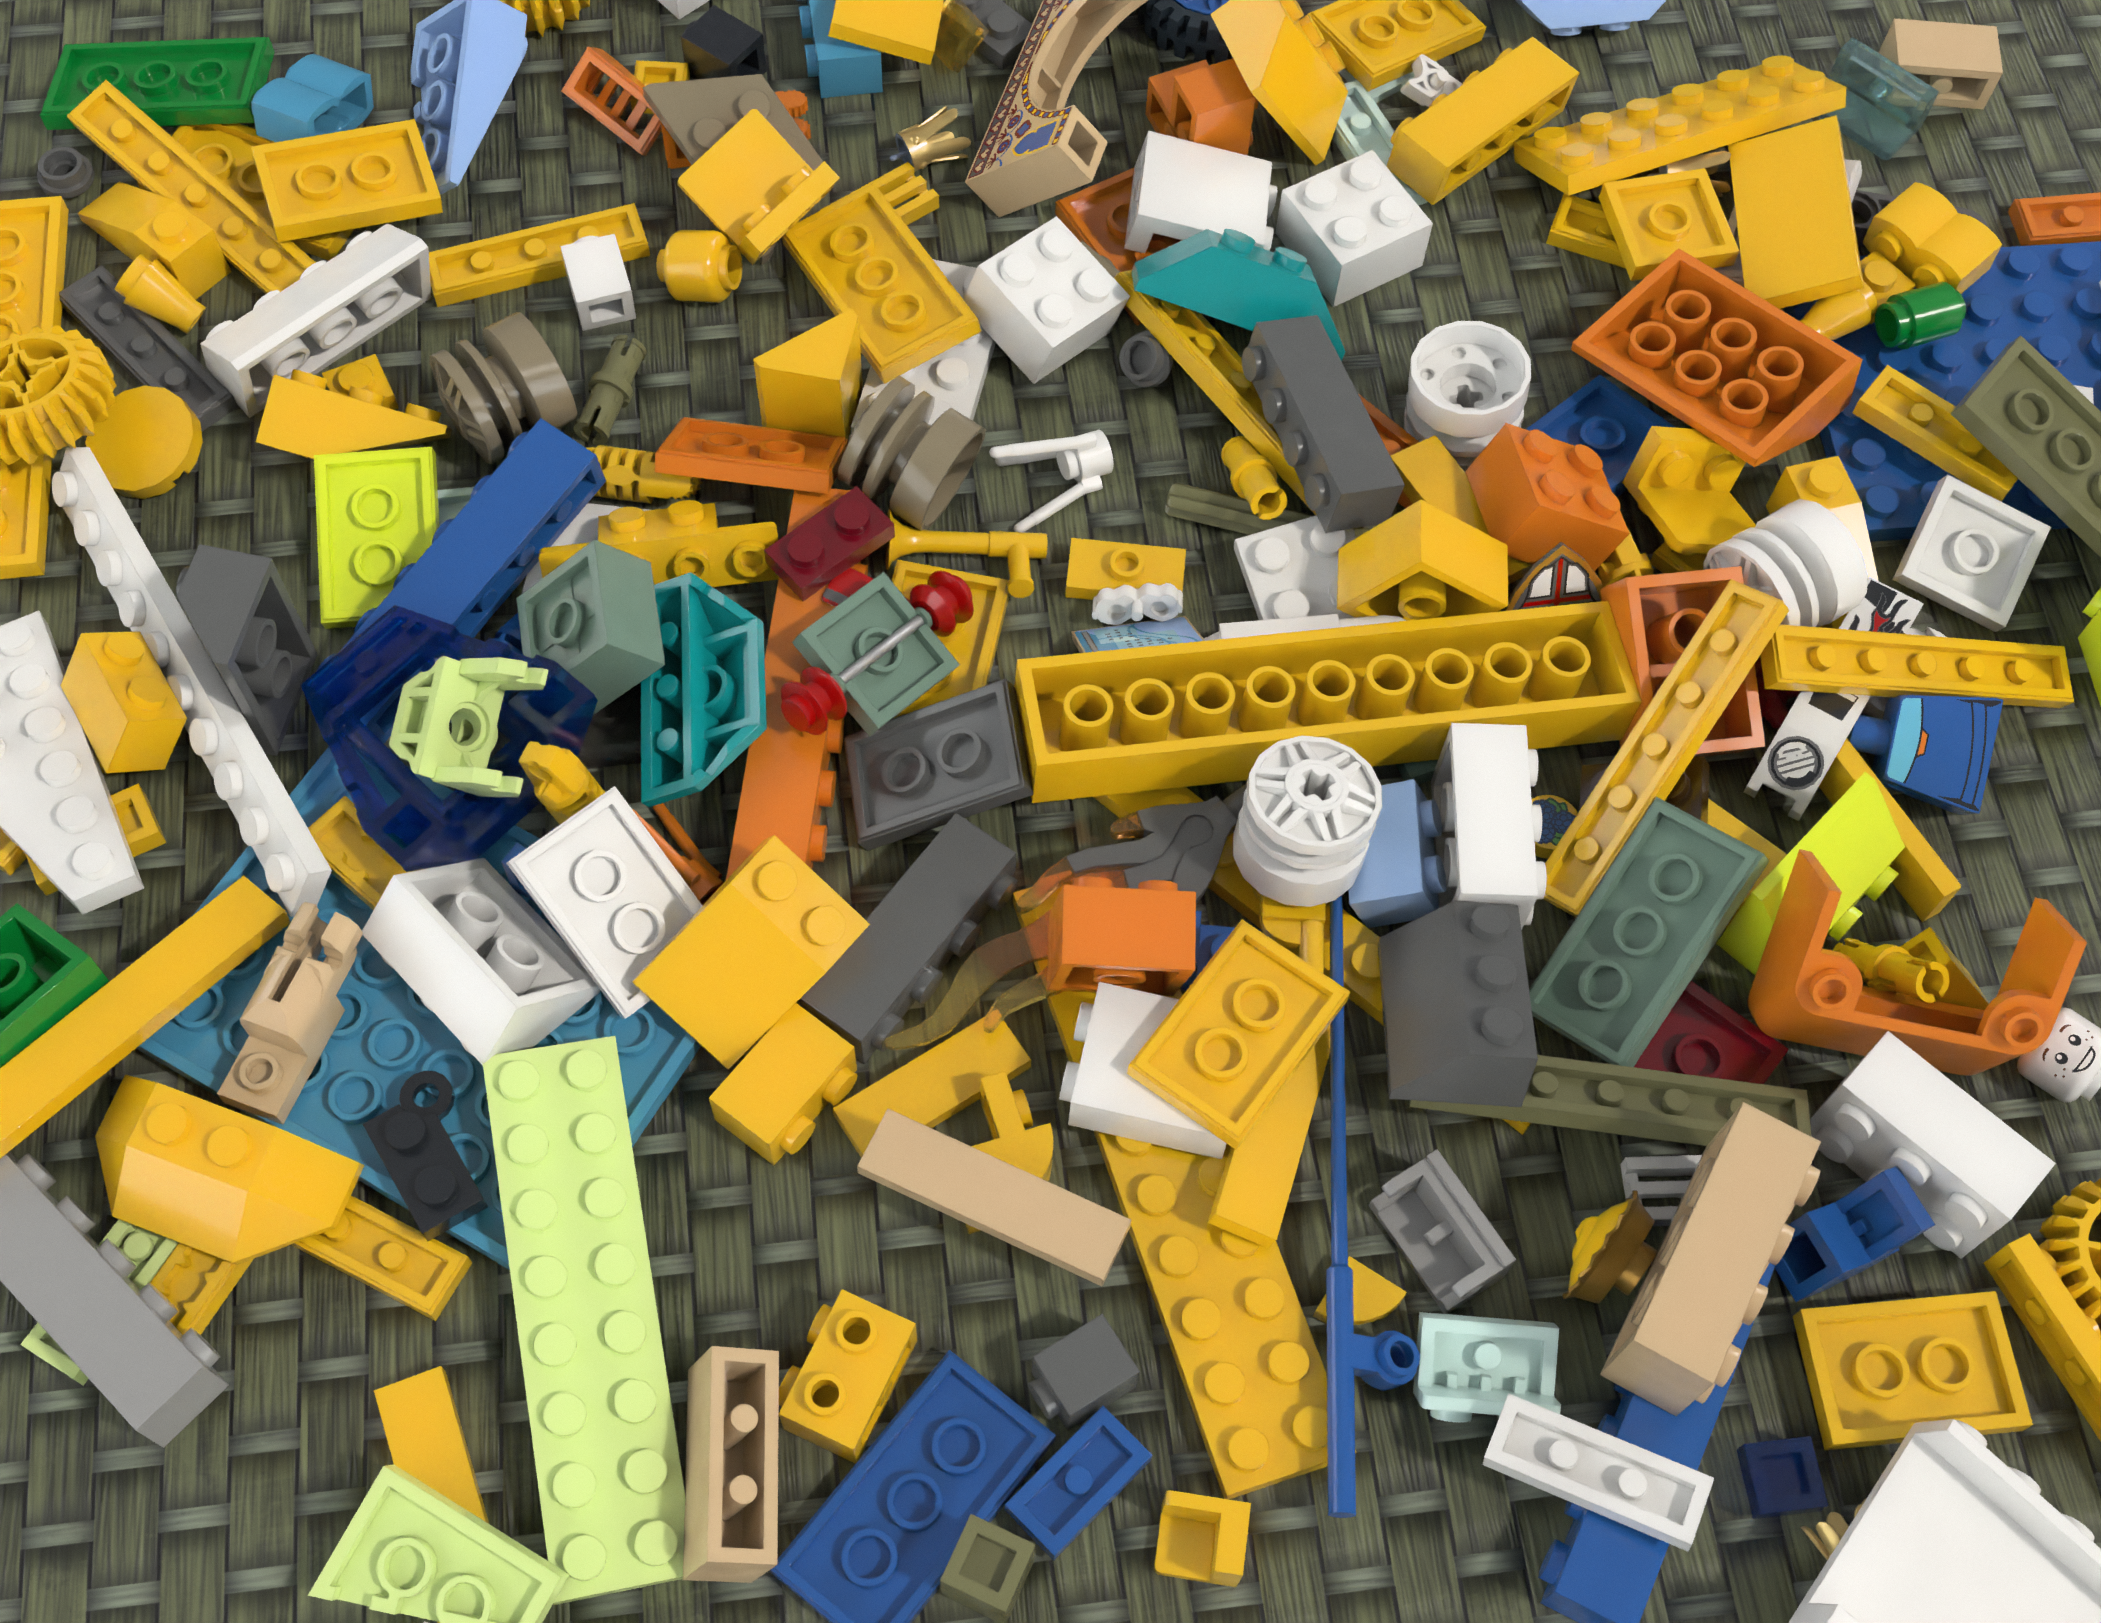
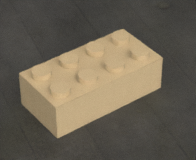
[1600,1102,1821,1416]

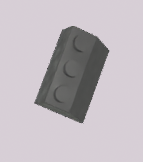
[176,544,318,756]
[1378,901,1538,1107]

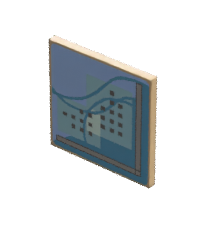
[1071,616,1205,653]

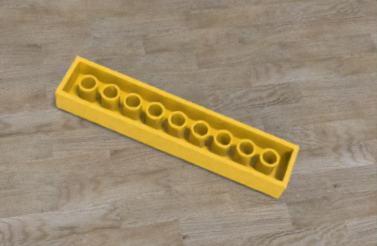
[1014,601,1642,803]

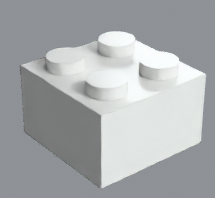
[1275,150,1433,307]
[963,216,1130,384]

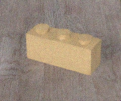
[683,1346,779,1583]

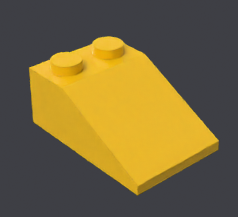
[632,835,870,1069]

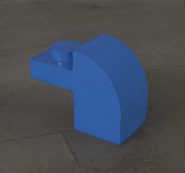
[1775,1166,1935,1302]

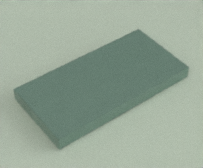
[1529,797,1769,1067]

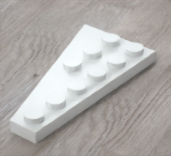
[0,611,144,915]

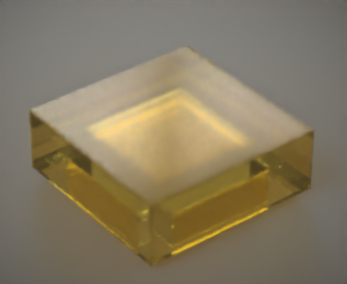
[934,0,989,73]

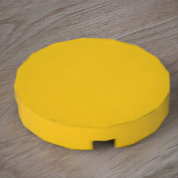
[85,385,203,499]

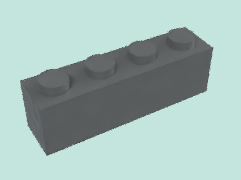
[1242,315,1405,533]
[800,813,1018,1064]

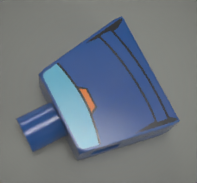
[1847,695,2003,815]

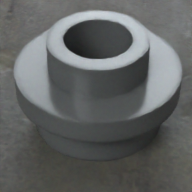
[37,147,95,199]

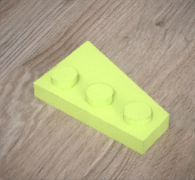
[308,1465,569,1623]

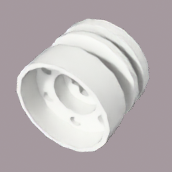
[1404,321,1531,473]
[1703,499,1868,627]
[1233,736,1382,907]

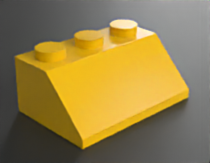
[1211,0,1348,166]

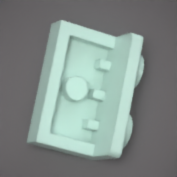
[1413,1312,1561,1422]

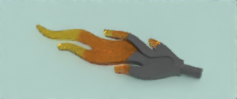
[885,783,1247,1050]

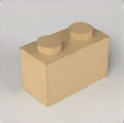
[1877,18,2003,109]

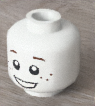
[2017,1008,2101,1103]

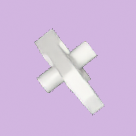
[1401,54,1462,107]

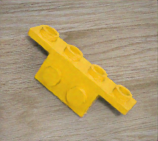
[539,500,779,587]

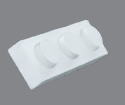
[1483,1393,1714,1551]

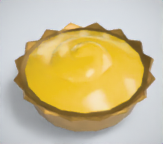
[1562,1190,1658,1304]

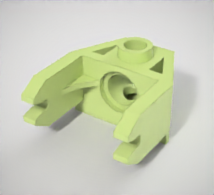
[389,656,548,798]

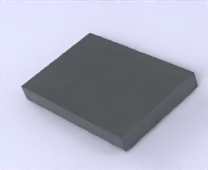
[843,679,1033,851]

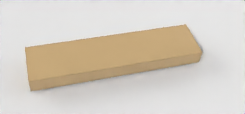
[857,1109,1131,1286]

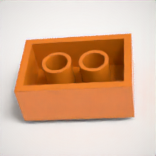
[1600,566,1765,757]

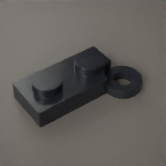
[363,1071,488,1242]

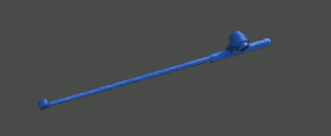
[1326,895,1420,1518]

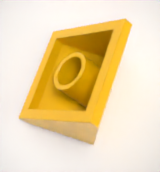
[753,308,863,439]

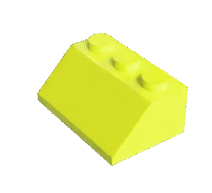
[1716,772,1905,975]

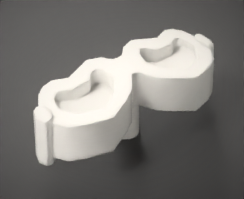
[1092,583,1183,625]

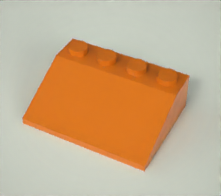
[1571,248,1863,467]

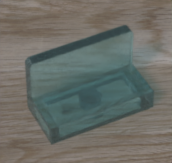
[1817,37,1939,161]

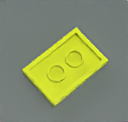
[314,447,440,629]

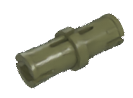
[573,335,647,445]

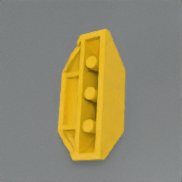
[95,1075,364,1265]

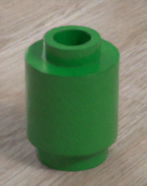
[1875,281,1966,349]

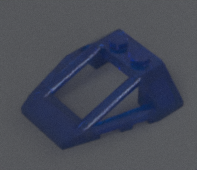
[301,605,598,872]

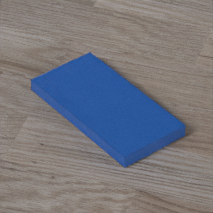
[770,1350,1056,1623]

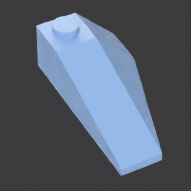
[410,0,528,195]

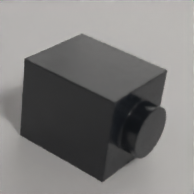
[681,5,767,80]

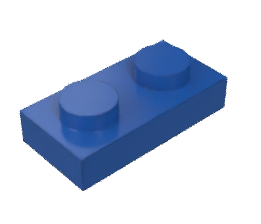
[1004,1406,1153,1561]

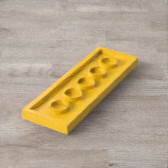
[1514,56,1847,196]

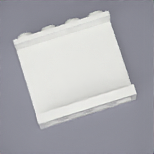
[1789,1419,2101,1623]

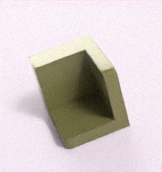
[940,1514,1036,1623]

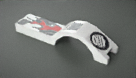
[1744,577,1924,821]

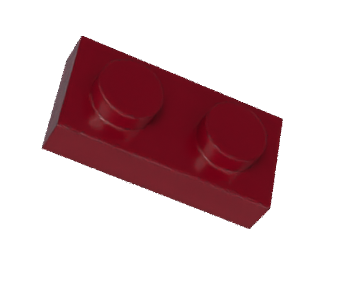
[764,486,895,601]

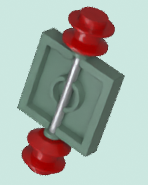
[781,571,974,737]

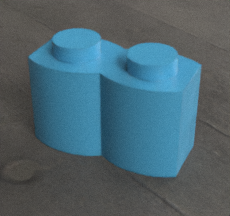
[252,54,374,142]

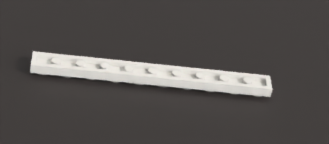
[52,447,332,917]

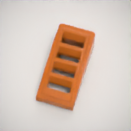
[561,46,661,156]

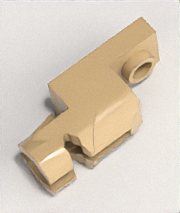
[217,902,363,1125]

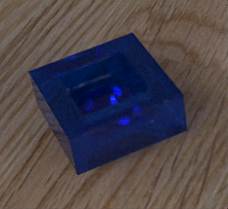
[1736,1436,1828,1519]

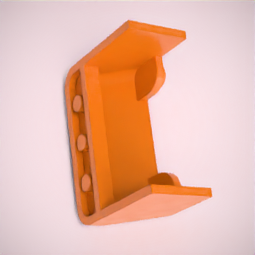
[1748,849,2087,1076]

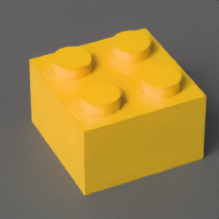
[1337,500,1508,621]

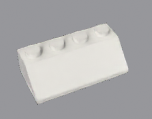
[200,223,431,418]

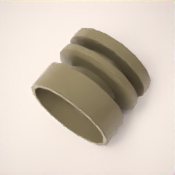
[429,312,577,464]
[838,376,986,531]

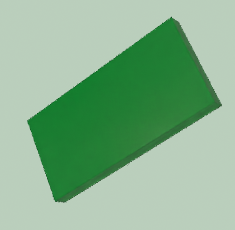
[39,37,275,130]

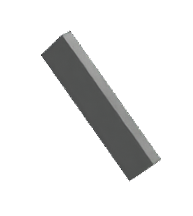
[59,265,238,431]

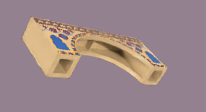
[965,0,1148,217]

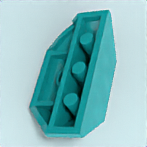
[1131,229,1346,361]
[641,572,767,807]

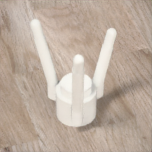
[989,429,1114,532]

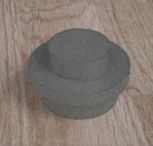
[1120,331,1173,387]

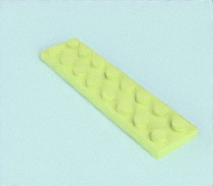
[483,1036,686,1605]

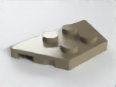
[643,74,823,265]

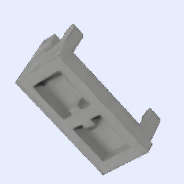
[1368,1149,1516,1314]

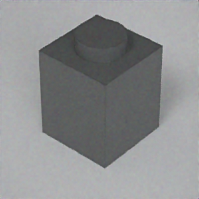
[1028,1314,1140,1431]

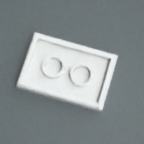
[506,786,702,1019]

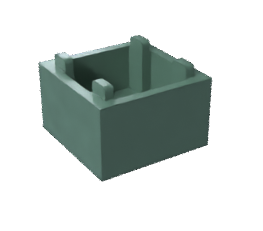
[516,540,665,720]

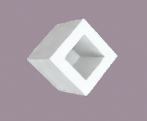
[560,234,636,331]

